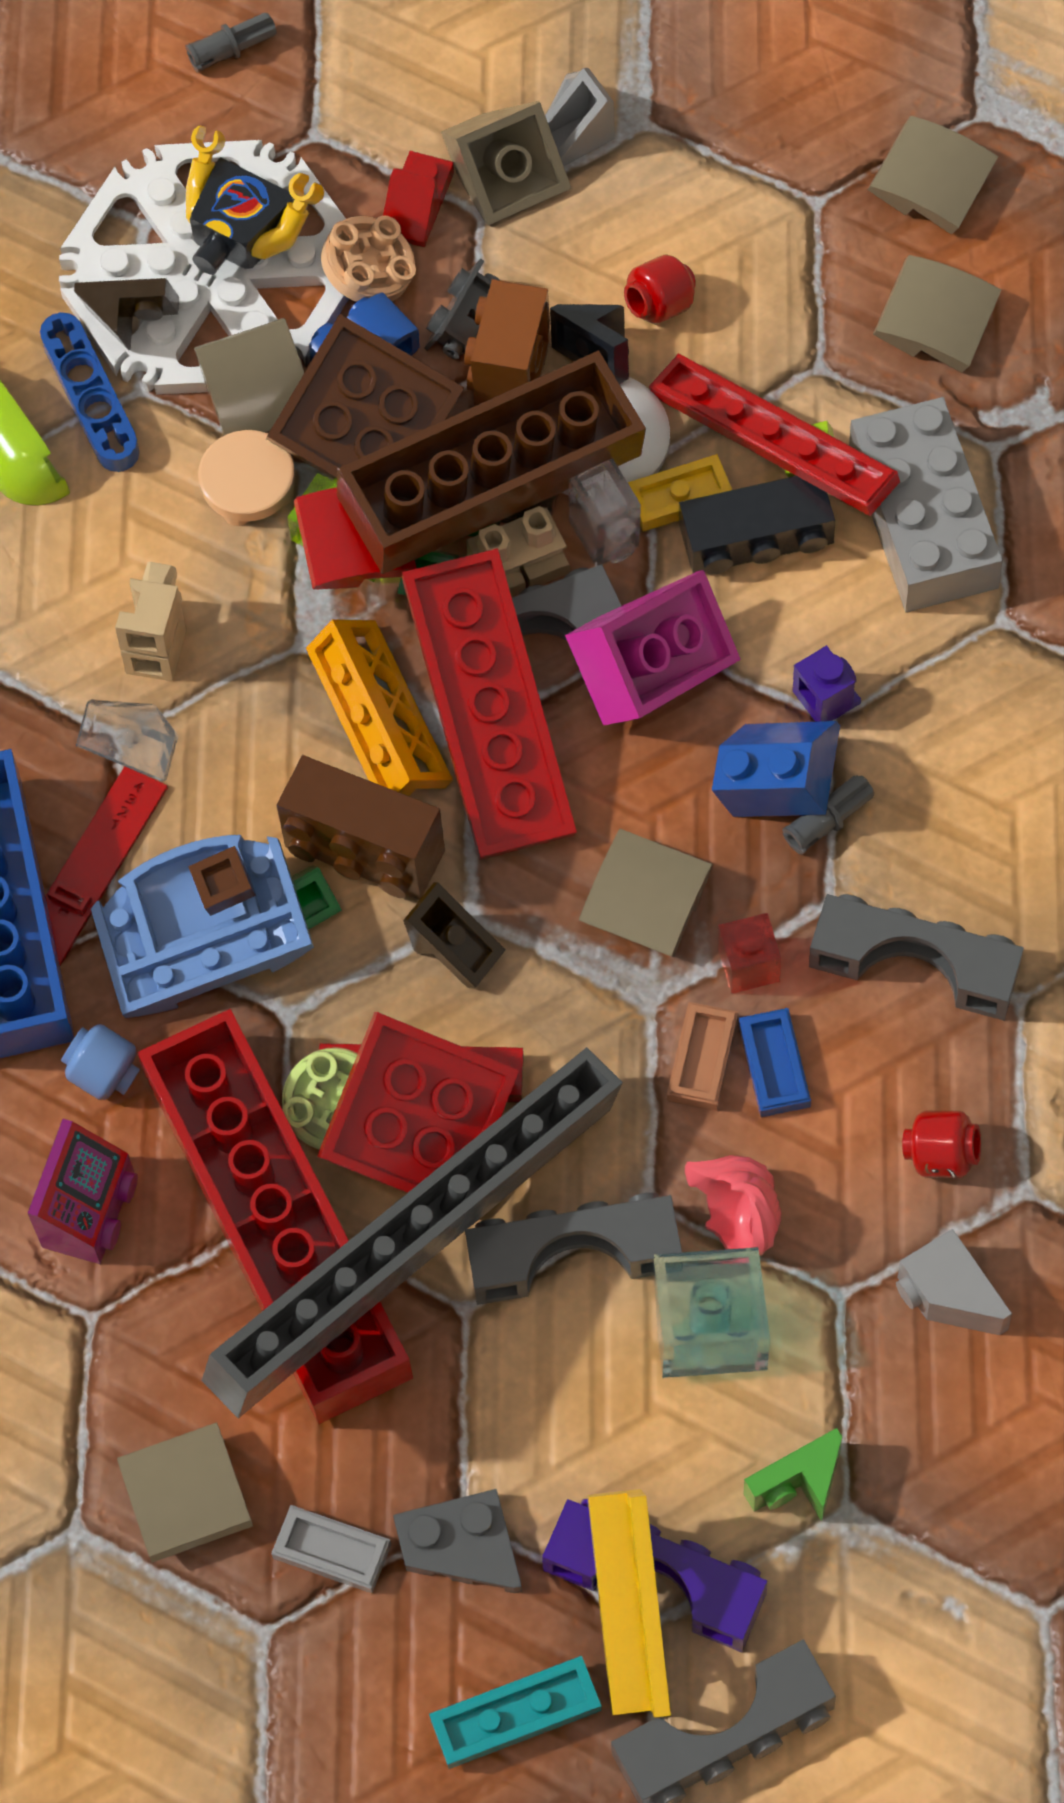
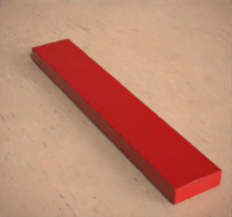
[648,353,900,516]

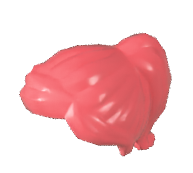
[684,1155,782,1256]

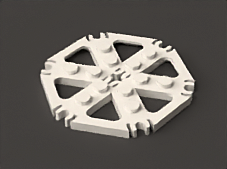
[59,140,349,395]

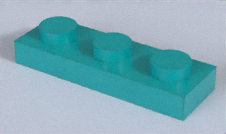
[429,1656,602,1769]

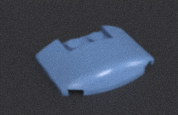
[91,835,314,1018]

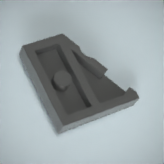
[393,1489,522,1593]

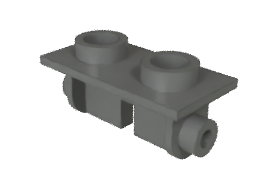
[424,258,500,359]

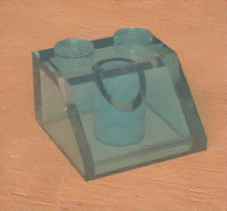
[653,1247,770,1378]

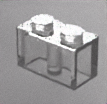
[569,458,641,566]

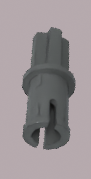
[185,13,277,73]
[782,775,874,855]

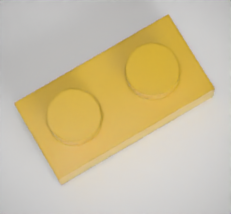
[626,454,732,532]

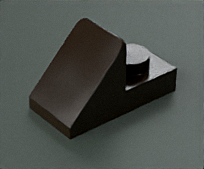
[74,278,179,350]
[403,882,506,988]

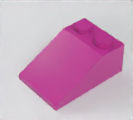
[565,570,741,725]

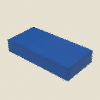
[738,1008,811,1117]

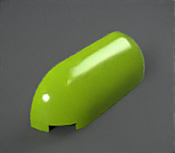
[0,380,70,505]

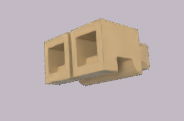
[466,506,570,597]
[115,562,186,682]

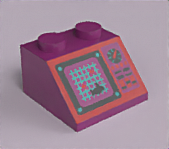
[27,1119,138,1264]

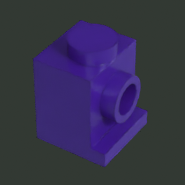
[793,645,861,722]

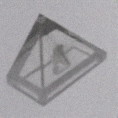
[76,699,179,782]

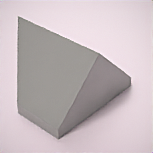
[545,68,615,166]

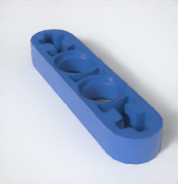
[40,312,140,472]

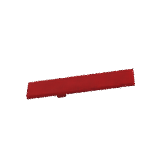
[45,766,168,966]

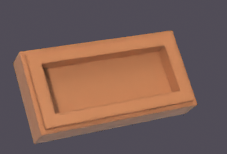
[667,1002,738,1111]

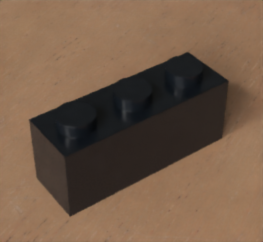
[679,476,835,574]

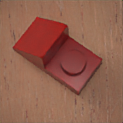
[383,151,455,248]

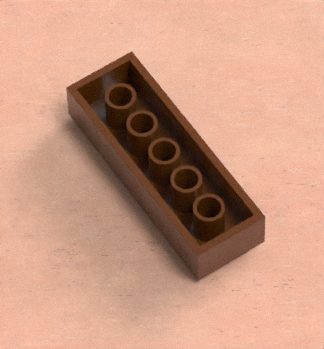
[337,350,646,575]

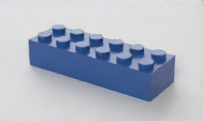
[0,749,75,1058]

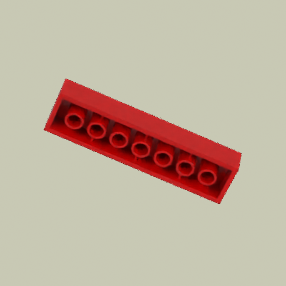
[137,1008,413,1425]

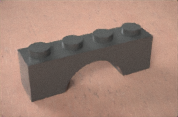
[512,564,622,641]
[809,894,1024,1021]
[465,1193,682,1305]
[611,1639,836,1803]

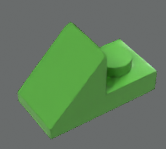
[743,1428,842,1521]

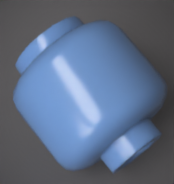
[61,1024,140,1100]

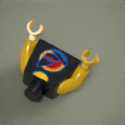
[186,125,324,275]

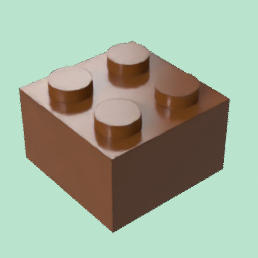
[464,279,551,406]

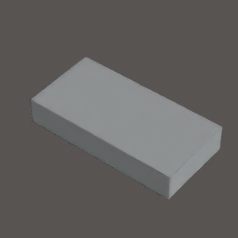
[271,1505,391,1594]

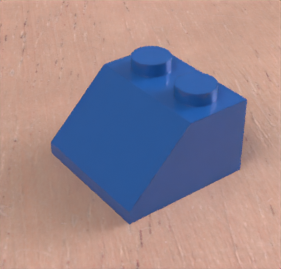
[712,721,840,817]

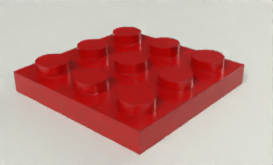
[317,1012,519,1193]

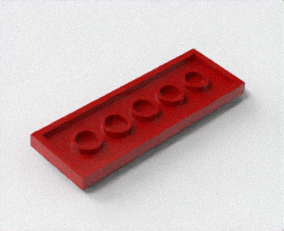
[402,548,577,860]

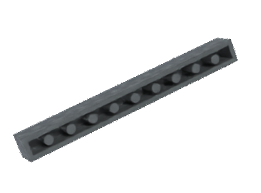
[201,1047,623,1419]

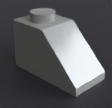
[896,1229,1012,1335]

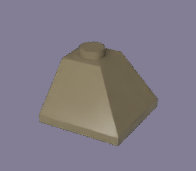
[441,101,572,225]

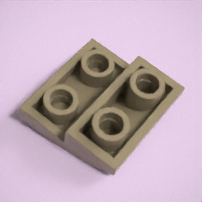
[867,116,999,235]
[873,255,1001,373]
[194,318,304,436]
[579,829,713,957]
[117,1422,253,1563]

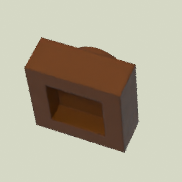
[188,846,256,916]

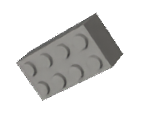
[849,397,1003,613]

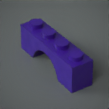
[542,1499,767,1653]

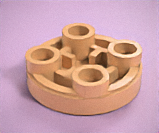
[321,216,416,302]
[198,430,296,526]

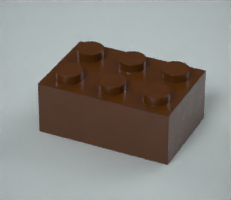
[276,755,445,900]

